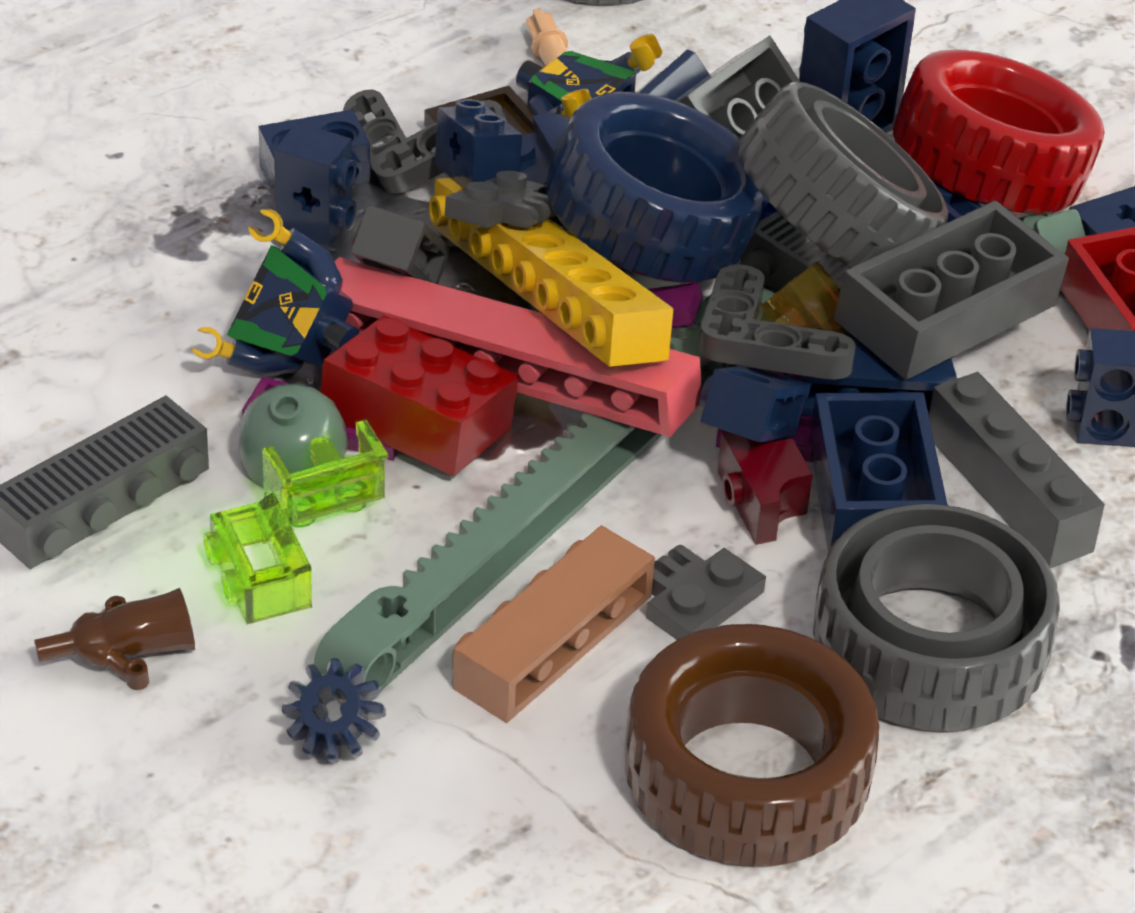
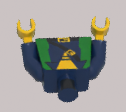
[516,34,663,118]
[191,209,360,377]

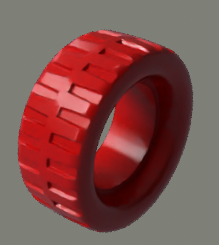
[893,49,1105,214]

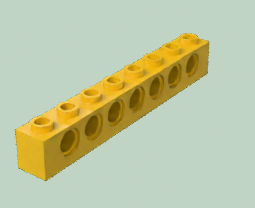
[428,178,673,367]

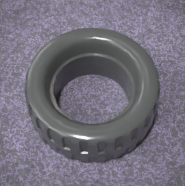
[737,82,948,268]
[813,504,1060,732]

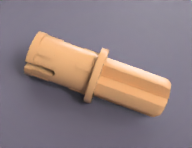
[526,8,568,67]

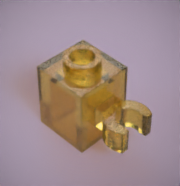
[761,260,846,334]

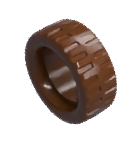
[625,624,880,867]

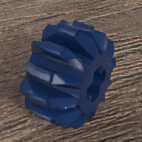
[282,658,386,763]

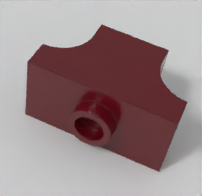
[717,431,813,545]

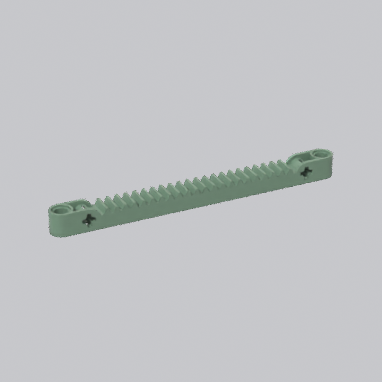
[314,288,784,691]

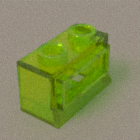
[262,420,388,528]
[203,492,312,624]

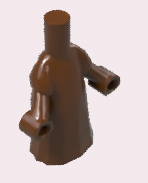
[34,588,195,690]

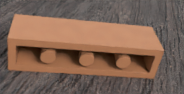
[452,525,655,723]

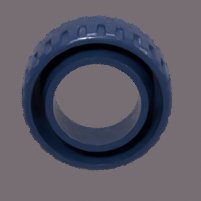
[546,92,767,283]

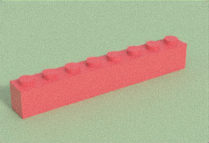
[334,257,702,437]

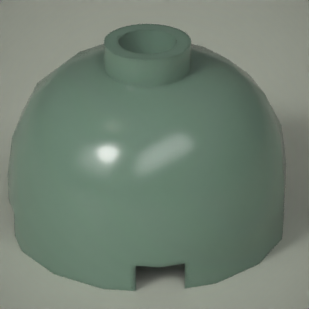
[239,383,348,495]

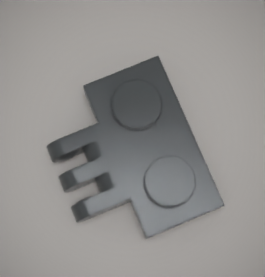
[445,171,557,229]
[646,545,766,640]

